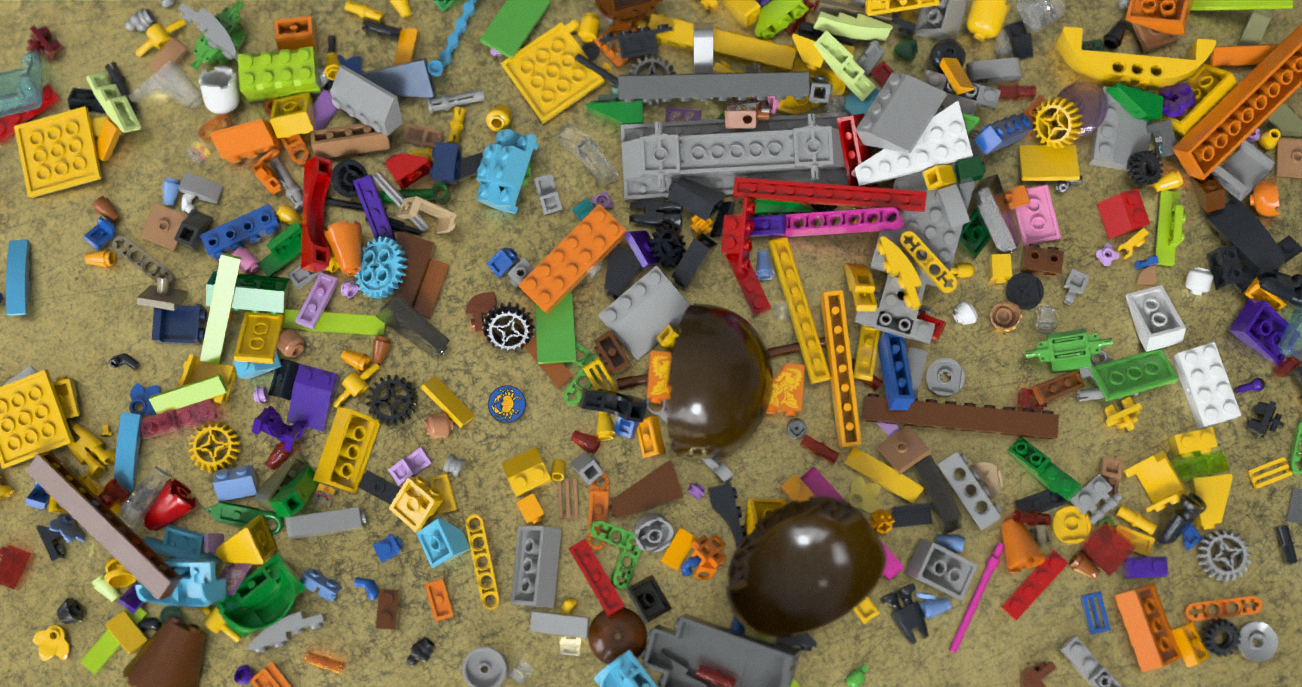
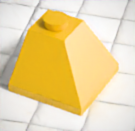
[792,33,825,71]
[745,498,786,537]

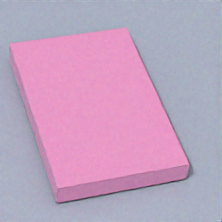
[1014,184,1061,248]

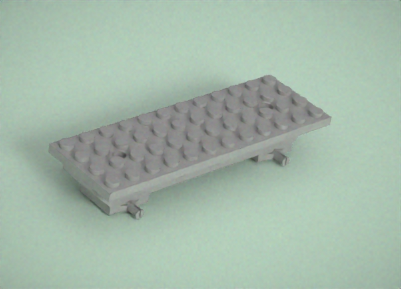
[621,113,849,201]

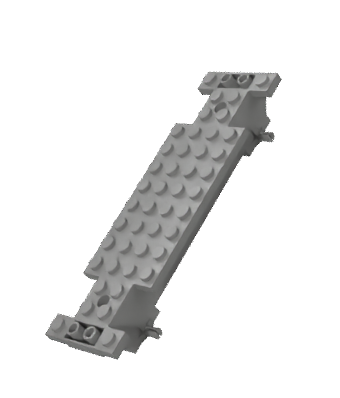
[854,70,1001,344]

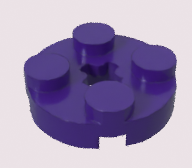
[1159,83,1196,117]

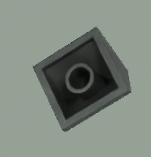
[626,575,672,624]

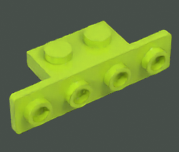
[1155,190,1186,266]

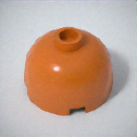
[1250,178,1280,217]

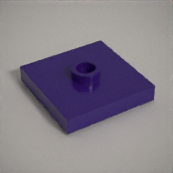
[625,230,661,268]

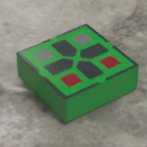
[1082,39,1104,52]

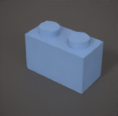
[213,465,259,502]

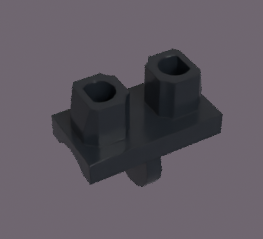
[1248,401,1285,439]

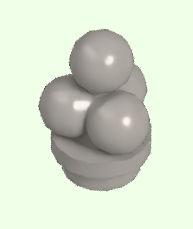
[125,8,155,31]

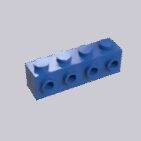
[974,113,1035,155]
[200,204,282,259]
[878,332,915,410]

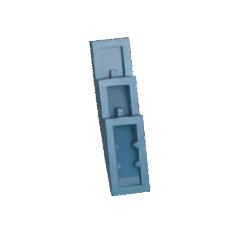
[6,239,31,316]
[114,412,142,493]

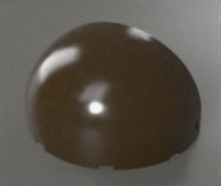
[667,303,773,459]
[726,496,887,637]

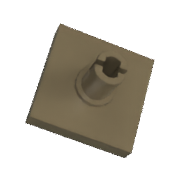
[137,274,187,311]

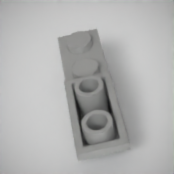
[179,3,239,61]
[248,611,327,653]
[1059,635,1121,687]

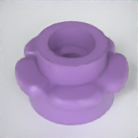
[687,482,705,500]

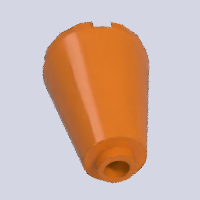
[324,221,362,276]
[1001,516,1046,573]

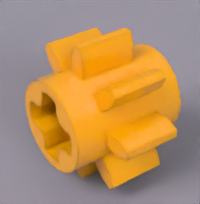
[689,215,713,236]
[869,509,895,533]

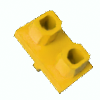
[1104,396,1142,431]

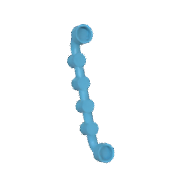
[428,0,477,77]

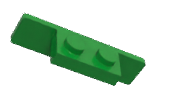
[258,222,328,278]

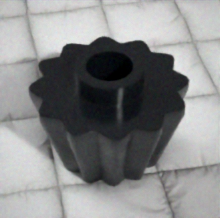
[57,597,84,625]

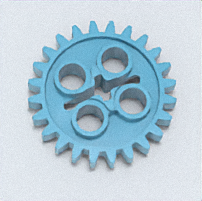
[354,236,407,299]

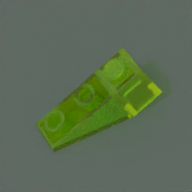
[1171,451,1229,481]

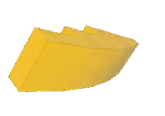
[844,447,924,505]

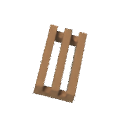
[557,478,579,519]

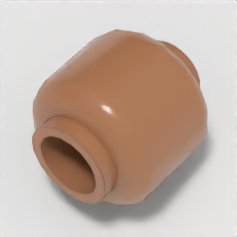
[277,329,304,357]
[424,413,453,439]

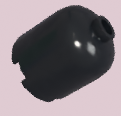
[926,39,966,75]

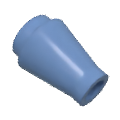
[162,177,180,206]
[756,251,775,280]
[936,534,965,553]
[920,598,951,619]

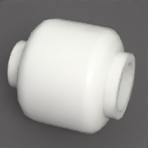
[1185,267,1213,296]

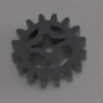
[649,225,687,267]

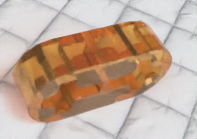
[198,114,233,143]

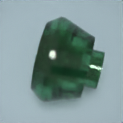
[893,38,918,62]

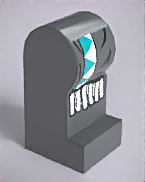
[1146,119,1177,157]

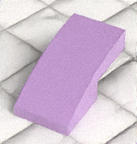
[388,447,434,486]

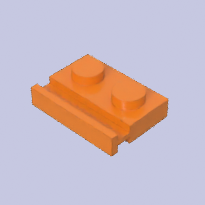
[250,662,293,687]

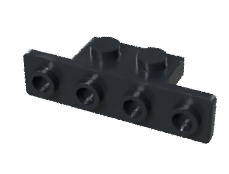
[598,24,674,59]

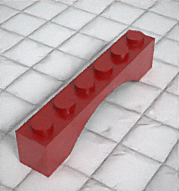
[301,156,333,273]

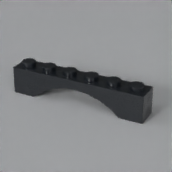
[708,483,747,548]

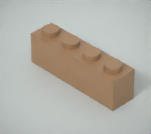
[311,123,391,158]

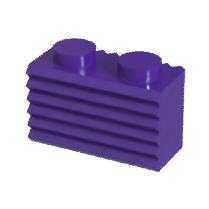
[1122,556,1168,578]

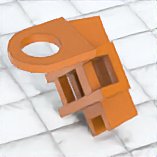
[252,148,281,195]
[691,535,727,580]

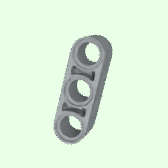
[966,58,1022,84]

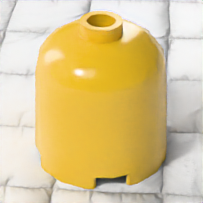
[966,0,1011,41]

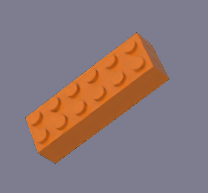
[518,204,628,315]

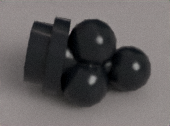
[407,636,435,667]

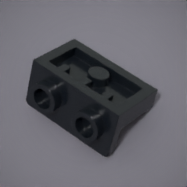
[1207,245,1245,290]

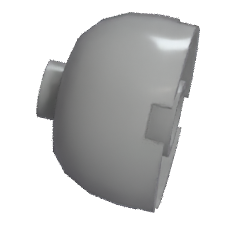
[634,513,674,553]

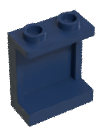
[151,304,207,345]

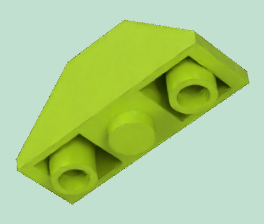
[755,0,809,41]

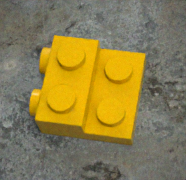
[53,376,81,419]
[389,476,443,532]

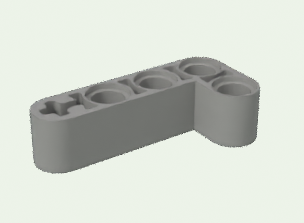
[694,22,713,99]

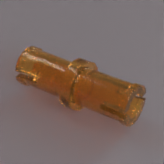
[303,651,345,675]

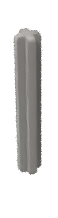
[373,171,430,232]

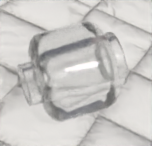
[1033,304,1059,334]

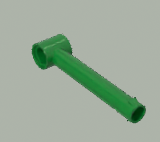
[378,183,451,204]

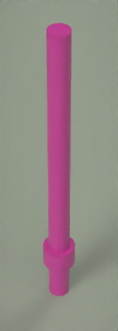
[949,542,1004,653]

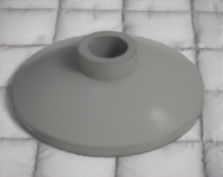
[1238,622,1278,662]

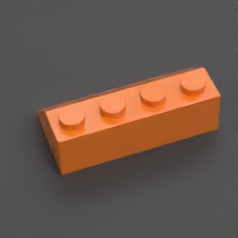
[1115,583,1182,672]

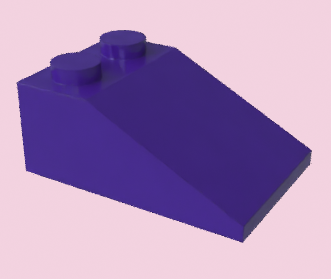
[1229,299,1300,366]
[287,364,341,432]

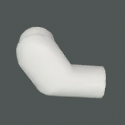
[181,193,196,214]

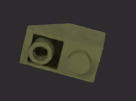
[1263,103,1302,138]

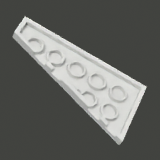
[855,101,973,187]

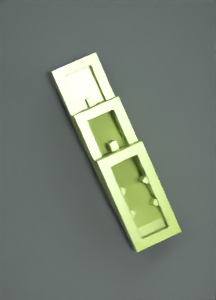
[813,11,893,40]
[814,30,876,101]
[86,72,141,133]

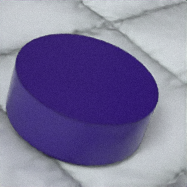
[234,665,254,685]

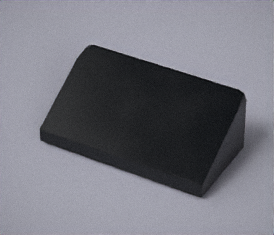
[67,88,106,114]
[710,201,735,241]
[268,359,300,400]

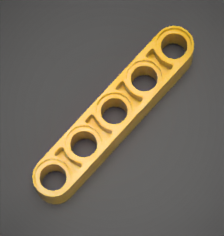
[466,514,501,610]

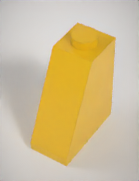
[720,0,761,30]
[1188,474,1233,530]

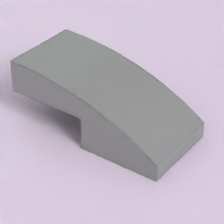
[179,172,223,204]
[534,174,563,215]
[937,184,970,228]

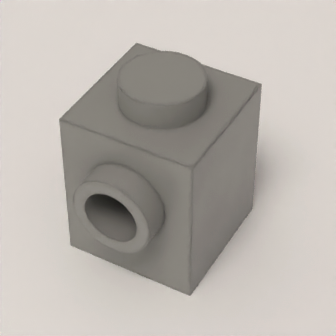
[507,258,535,290]
[570,451,603,485]

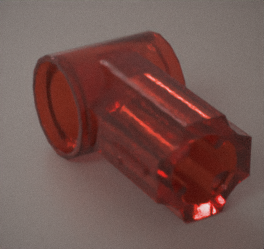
[97,479,130,509]

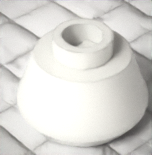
[953,300,978,325]

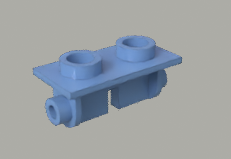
[301,568,342,602]

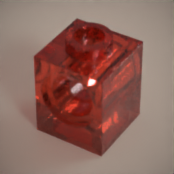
[1017,388,1047,412]

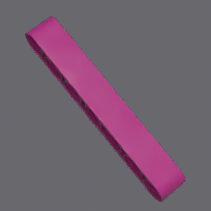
[781,207,905,237]
[800,467,904,581]

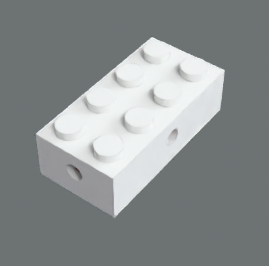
[1172,342,1241,430]

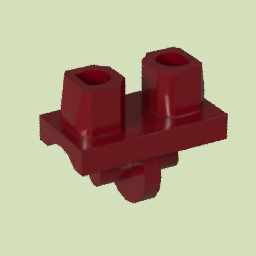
[26,25,61,62]

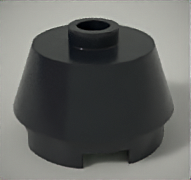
[331,160,368,197]

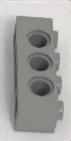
[937,452,1002,531]

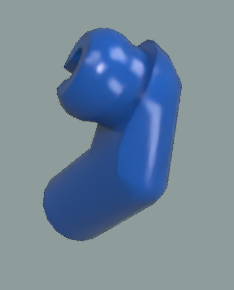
[680,555,702,576]
[354,577,379,600]

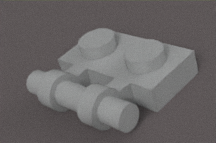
[1070,474,1122,525]

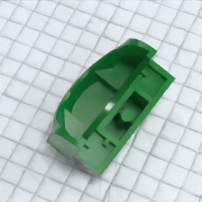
[216,553,307,638]

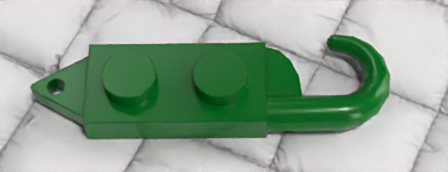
[205,501,283,534]

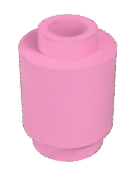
[232,247,260,274]

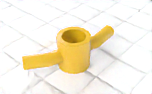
[135,18,185,57]
[333,363,380,408]
[198,606,242,643]

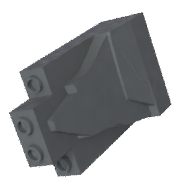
[642,614,802,687]

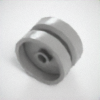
[462,647,508,687]

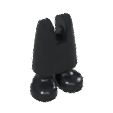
[629,198,683,231]
[1256,268,1302,307]
[1156,493,1207,544]
[880,583,929,645]

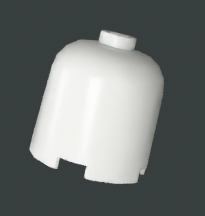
[198,66,240,114]

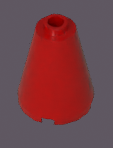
[143,479,198,531]

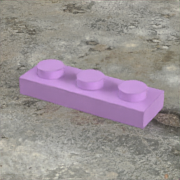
[295,272,339,330]

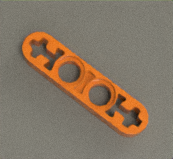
[1183,596,1262,621]

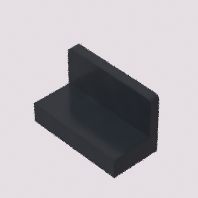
[890,503,932,528]

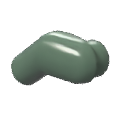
[598,84,619,103]

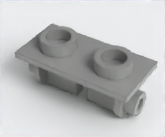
[856,40,885,77]

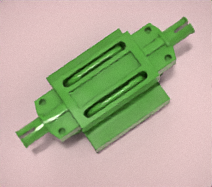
[190,0,248,71]
[1025,328,1113,373]

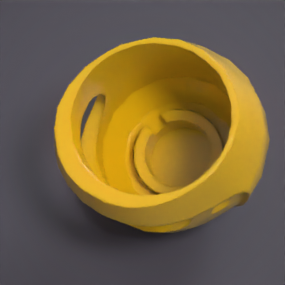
[104,556,136,587]

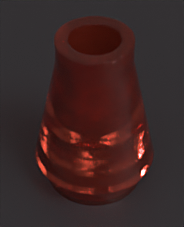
[571,430,601,454]
[265,441,293,470]

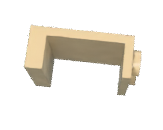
[397,196,457,234]

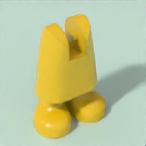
[66,424,116,480]

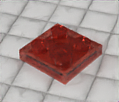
[1079,521,1136,576]

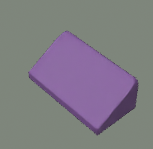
[313,90,338,130]

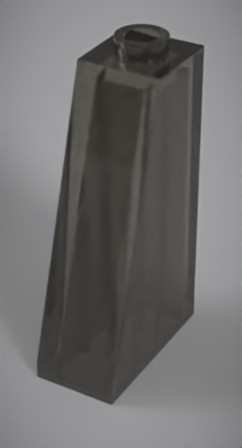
[971,174,1021,254]
[376,295,450,357]
[913,455,962,534]

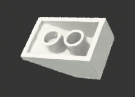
[1126,285,1186,352]

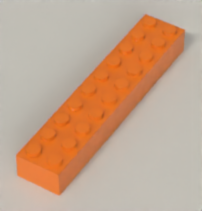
[1172,23,1302,180]

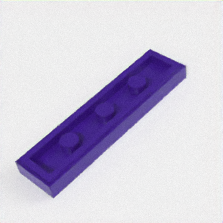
[353,174,397,241]

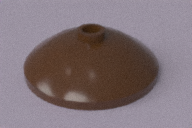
[588,608,647,665]

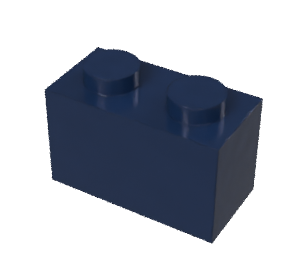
[430,142,462,185]

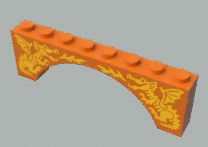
[646,350,805,416]

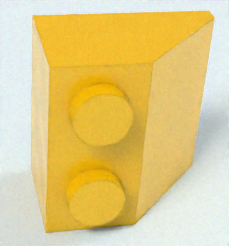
[270,92,315,138]
[501,447,553,498]

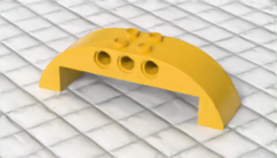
[1056,26,1216,91]

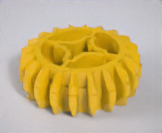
[1032,97,1083,149]
[188,421,241,473]

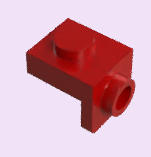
[916,310,946,341]

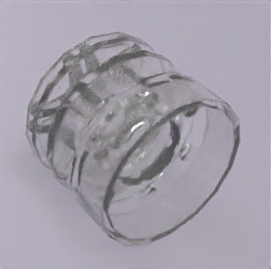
[1016,0,1066,33]

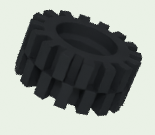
[1127,150,1163,186]
[1201,618,1241,657]

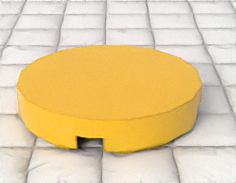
[1052,505,1092,544]

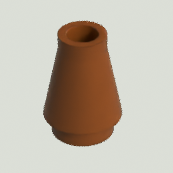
[92,196,121,223]
[372,335,391,364]
[1069,552,1100,579]

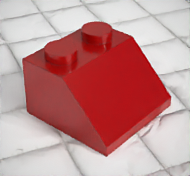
[384,153,431,190]
[1097,188,1150,239]

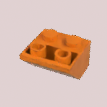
[274,16,318,54]

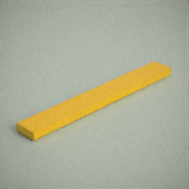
[768,237,831,384]

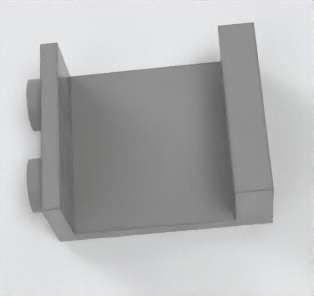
[1212,140,1275,201]

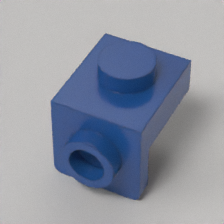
[84,216,115,250]
[25,482,50,510]

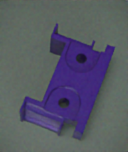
[251,406,307,452]

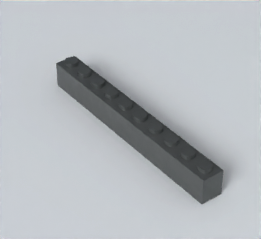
[618,71,809,103]

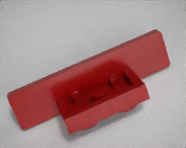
[721,197,756,275]

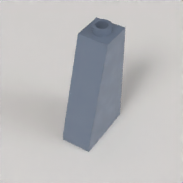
[360,57,436,98]

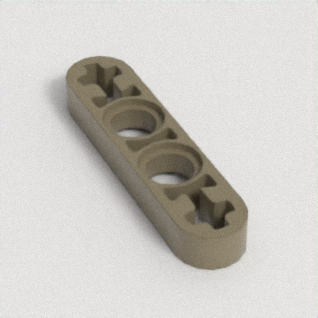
[112,236,175,287]

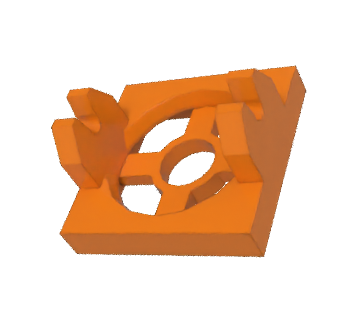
[594,22,638,69]

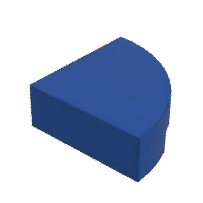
[1134,256,1159,270]
[1182,523,1204,551]

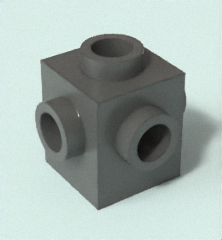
[807,75,833,104]

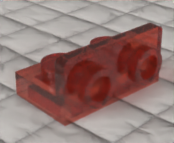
[0,543,31,590]

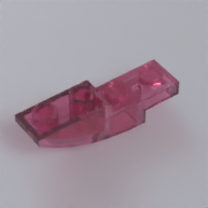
[140,399,218,439]

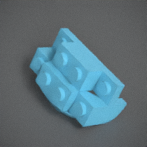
[476,129,539,214]
[135,559,227,607]
[594,650,657,687]

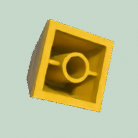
[216,514,278,564]

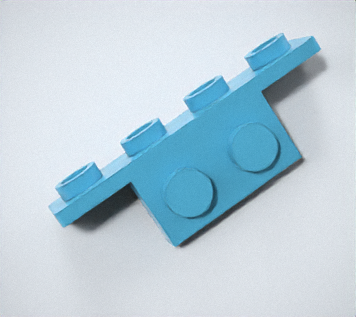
[143,524,220,566]

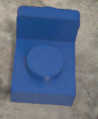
[487,247,520,278]
[372,533,403,563]

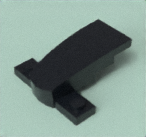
[1206,197,1302,293]

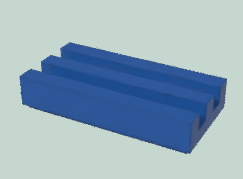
[1080,591,1111,635]

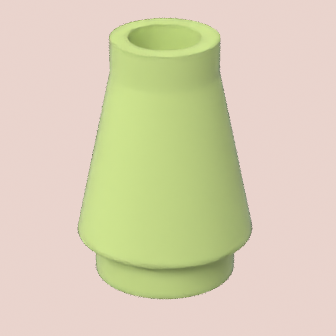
[92,573,121,602]

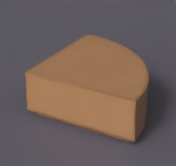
[1136,265,1156,286]

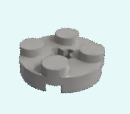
[925,358,965,397]

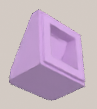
[204,533,224,554]

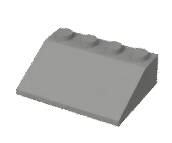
[855,72,947,153]
[1089,86,1153,173]
[598,265,691,360]

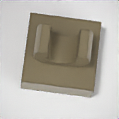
[1030,525,1052,546]

